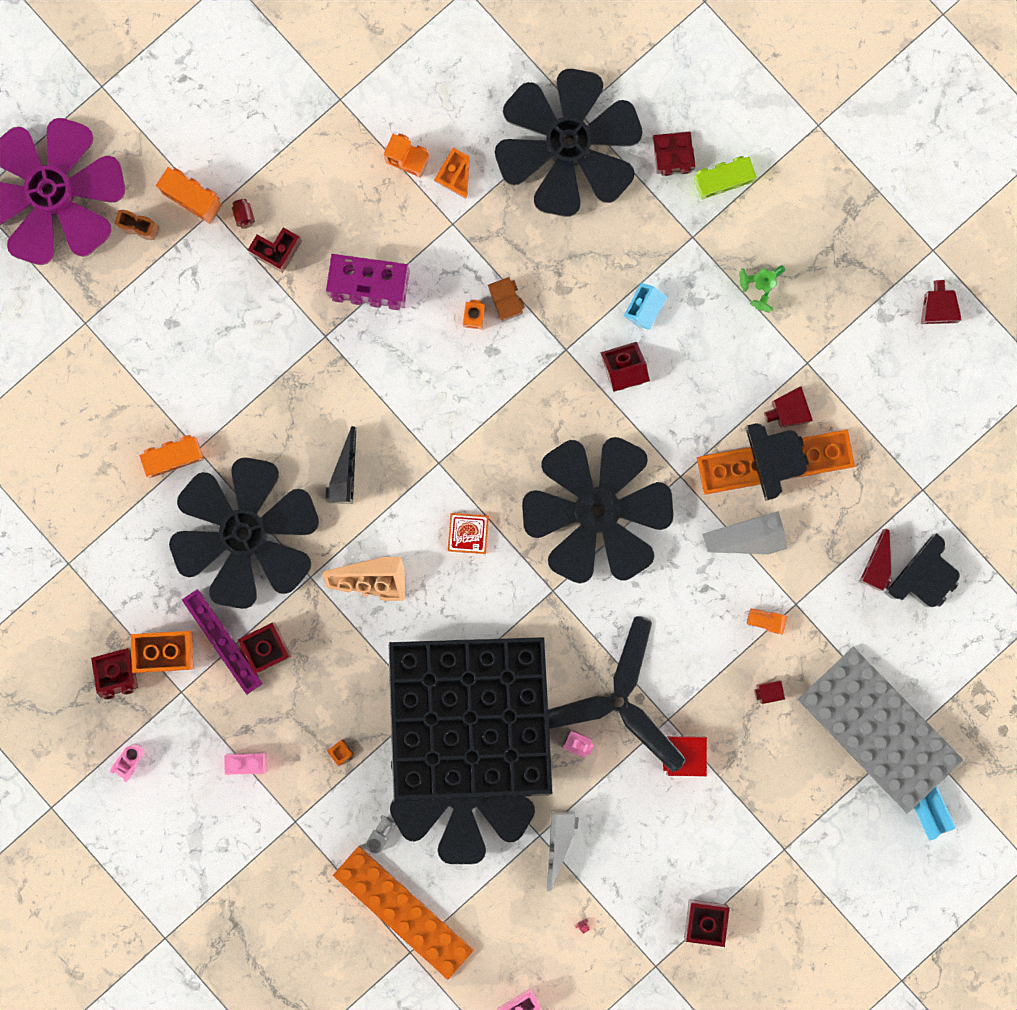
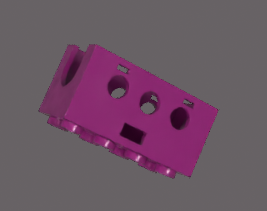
[326,254,410,310]

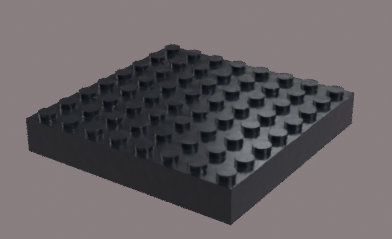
[388,637,553,802]

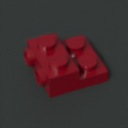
[653,131,696,176]
[91,648,138,700]

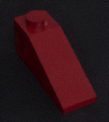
[859,529,892,591]

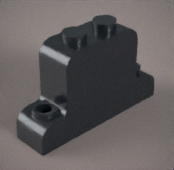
[745,423,809,501]
[884,533,960,607]

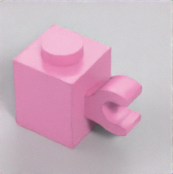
[563,730,594,758]

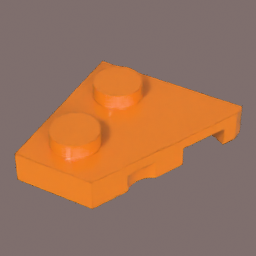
[434,147,470,199]

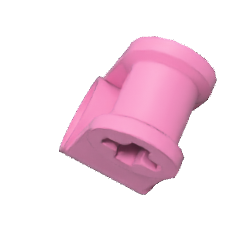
[110,744,144,782]

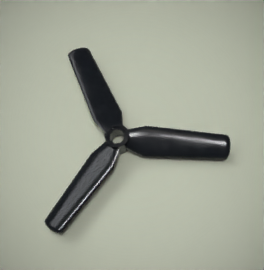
[548,616,686,772]

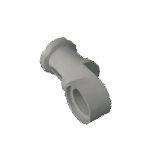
[366,815,396,854]

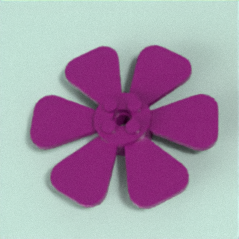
[0,118,125,265]

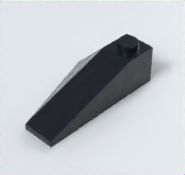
[325,426,357,504]

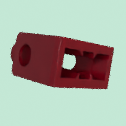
[921,280,961,324]
[764,386,813,427]

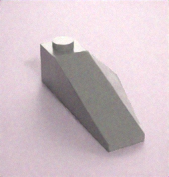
[702,511,787,554]

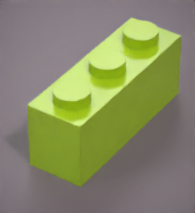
[694,156,757,200]

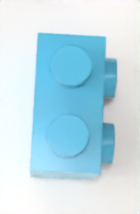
[624,283,667,330]

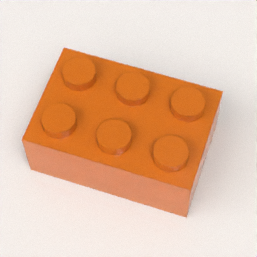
[155,167,222,224]
[131,631,194,673]

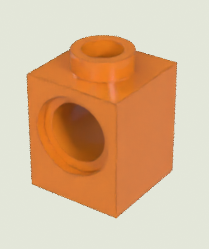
[463,300,485,330]

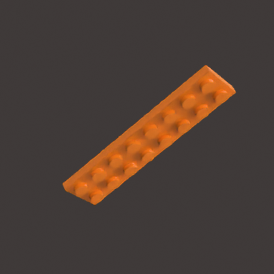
[697,429,855,495]
[333,846,474,980]

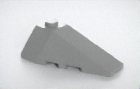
[547,811,579,891]

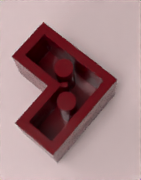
[247,227,302,273]

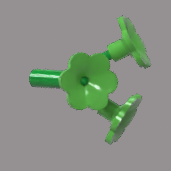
[739,265,785,313]

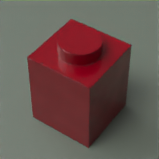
[754,680,785,704]

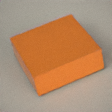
[327,739,354,766]

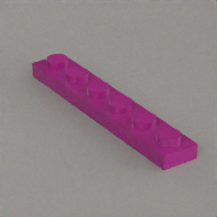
[182,589,263,695]

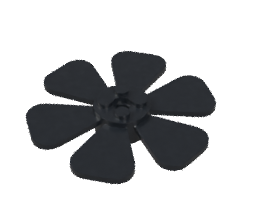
[494,69,643,217]
[522,437,674,584]
[169,458,319,609]
[390,760,535,864]

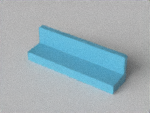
[914,786,955,841]

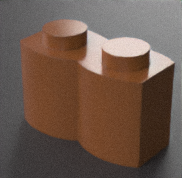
[114,210,159,240]
[488,277,525,322]

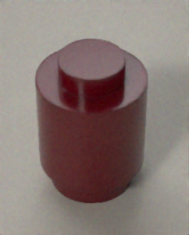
[232,199,255,229]

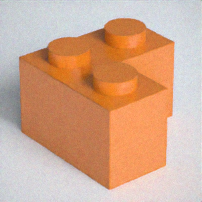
[384,133,430,178]

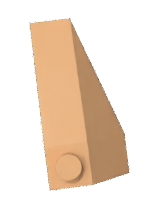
[322,557,405,601]

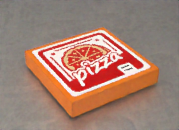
[448,513,489,554]

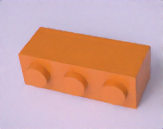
[139,435,204,478]

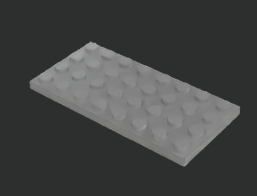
[797,646,963,814]

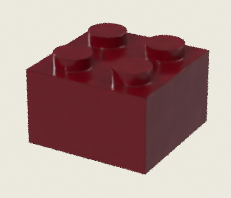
[237,622,292,674]
[684,899,730,947]

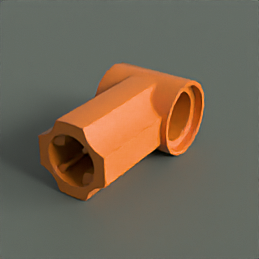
[747,608,788,635]

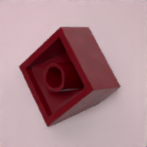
[600,342,650,392]

